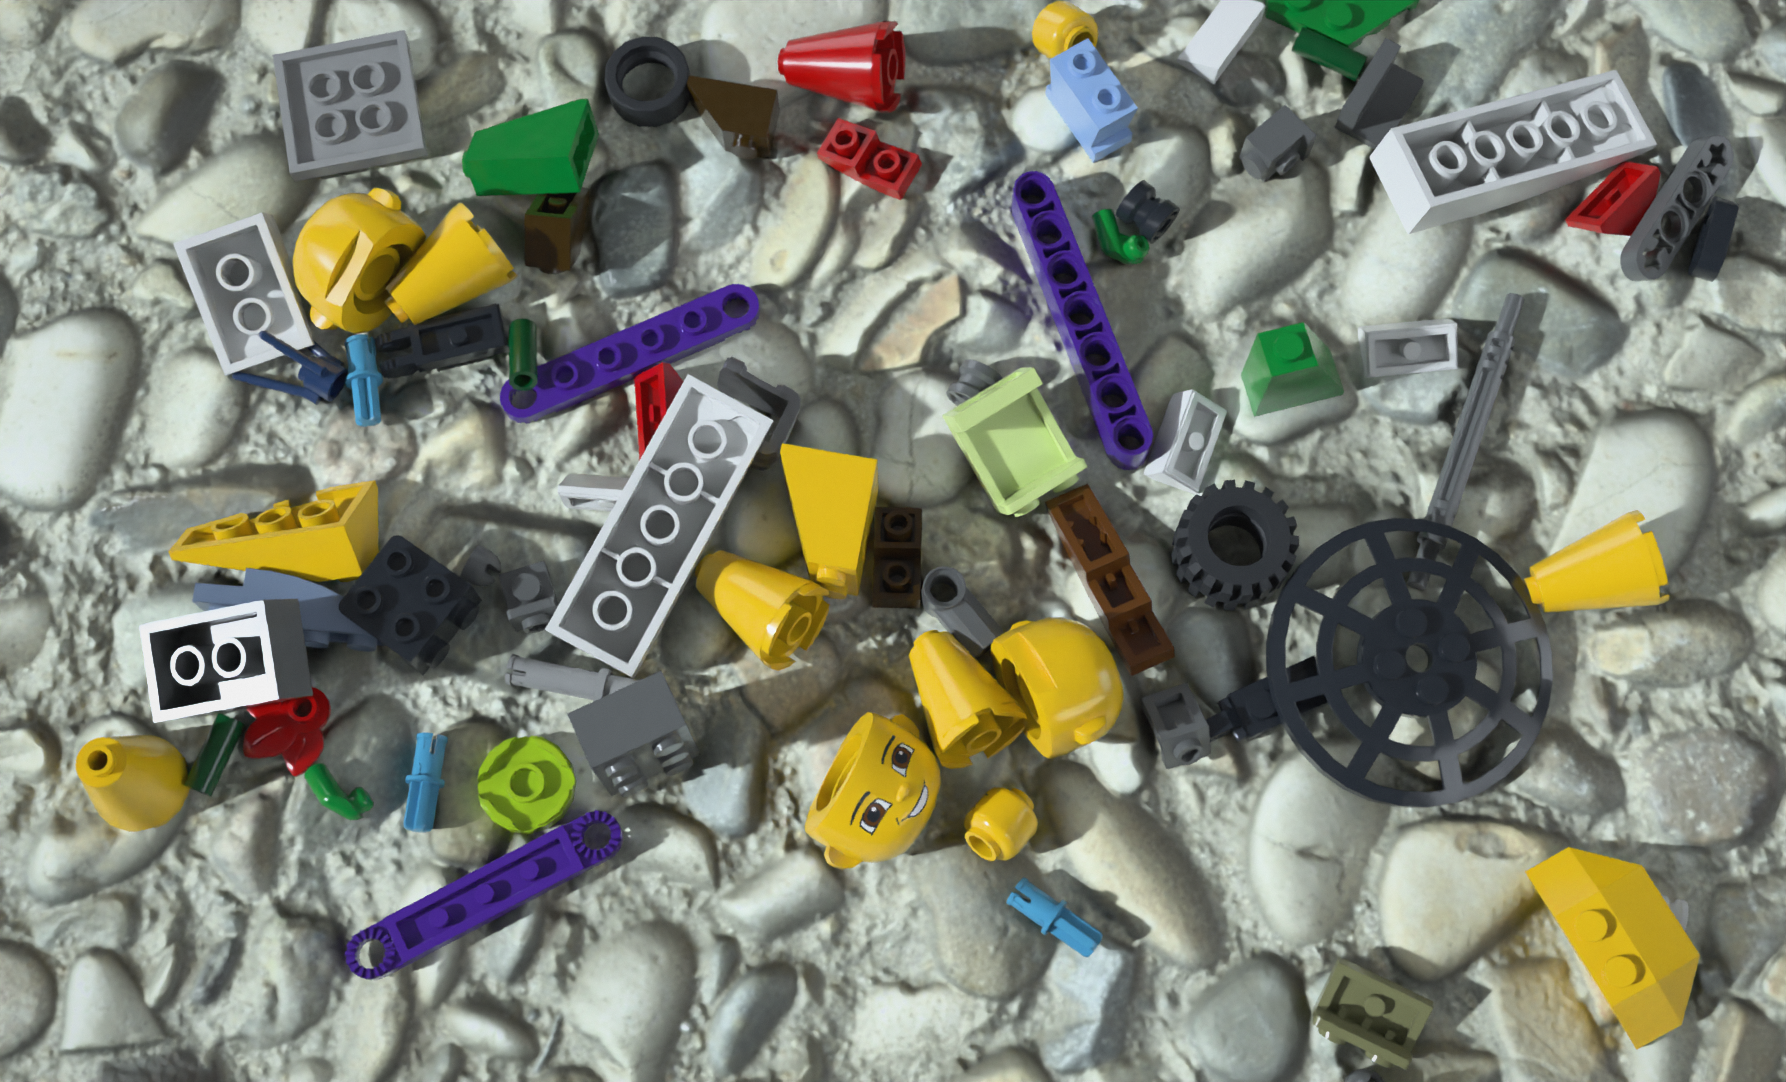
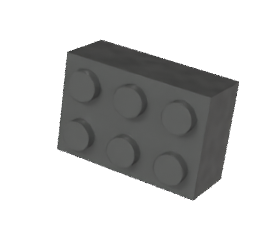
[139,599,313,722]
[567,671,700,797]

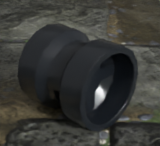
[1116,180,1180,244]

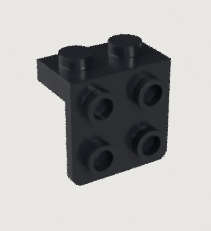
[338,535,482,676]

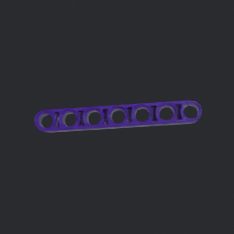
[1011,171,1153,470]

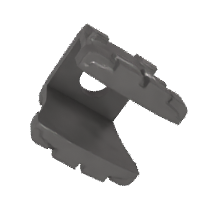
[717,356,801,471]

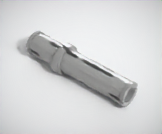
[505,654,639,702]

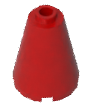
[778,21,906,113]

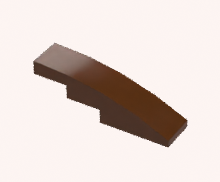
[1045,483,1175,676]

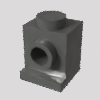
[1239,105,1317,182]

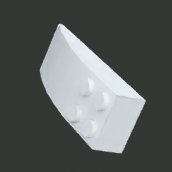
[1369,69,1657,234]
[545,374,773,678]

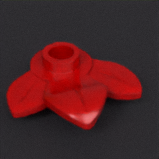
[243,687,331,777]

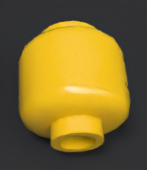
[1032,1,1098,59]
[964,787,1038,861]

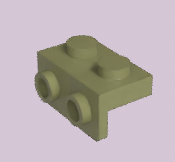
[1312,957,1434,1070]

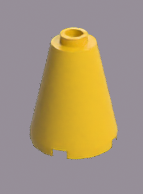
[384,203,518,325]
[1523,510,1669,613]
[695,550,830,671]
[909,630,1027,769]
[76,735,189,832]

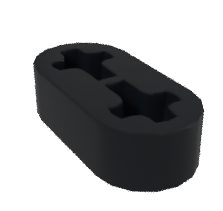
[1688,196,1739,282]

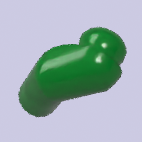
[1092,209,1150,265]
[304,763,374,821]

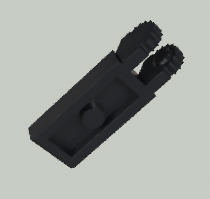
[375,303,509,379]

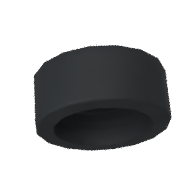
[605,36,690,127]

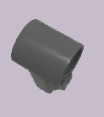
[921,566,1005,659]

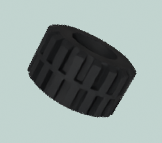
[1171,480,1299,611]

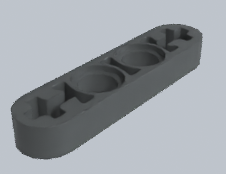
[1620,135,1734,282]

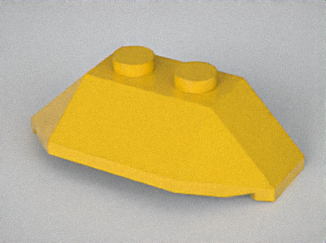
[1525,847,1700,1049]

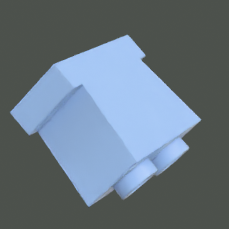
[1045,38,1138,163]

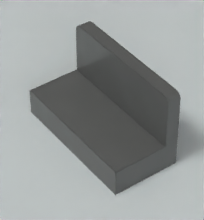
[1334,38,1424,149]

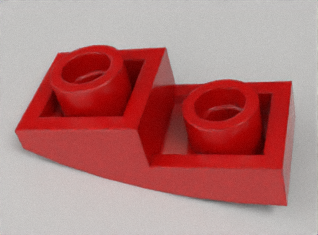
[817,118,922,200]

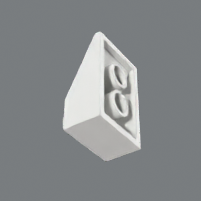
[173,213,315,376]

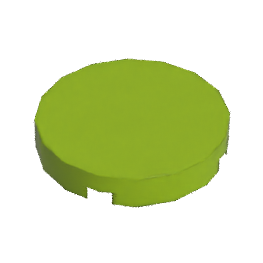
[477,736,577,834]

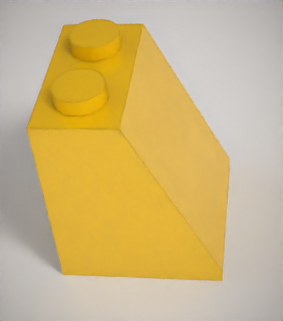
[780,443,879,599]

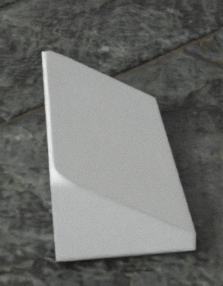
[1177,0,1266,85]
[1358,318,1458,378]
[1144,389,1227,494]
[558,474,629,511]

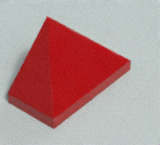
[1565,161,1661,236]
[634,362,684,460]

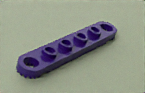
[500,284,760,424]
[345,810,623,980]

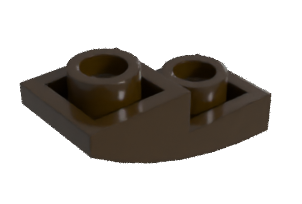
[872,507,922,609]

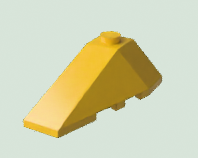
[168,480,378,582]

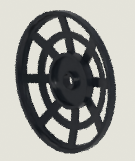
[1266,518,1553,808]

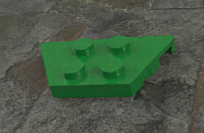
[1265,0,1420,49]

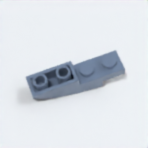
[192,568,386,652]

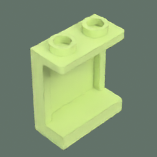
[942,367,1088,517]

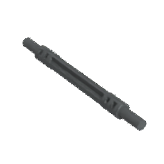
[1407,293,1525,590]

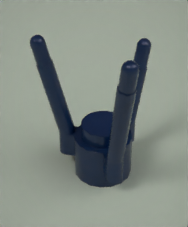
[232,331,348,405]

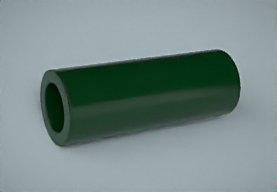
[1291,27,1368,81]
[509,318,537,391]
[184,713,245,796]

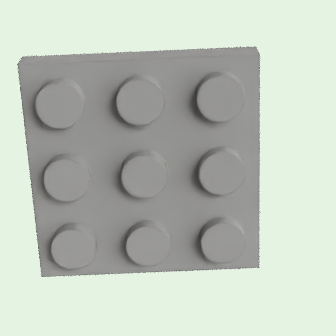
[273,30,428,182]

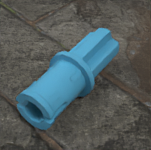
[344,334,383,427]
[403,732,448,833]
[1006,877,1103,957]

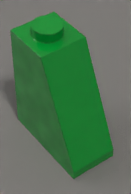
[462,98,599,196]
[1241,322,1344,417]

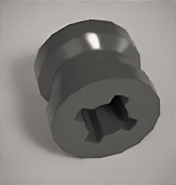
[946,359,1003,406]

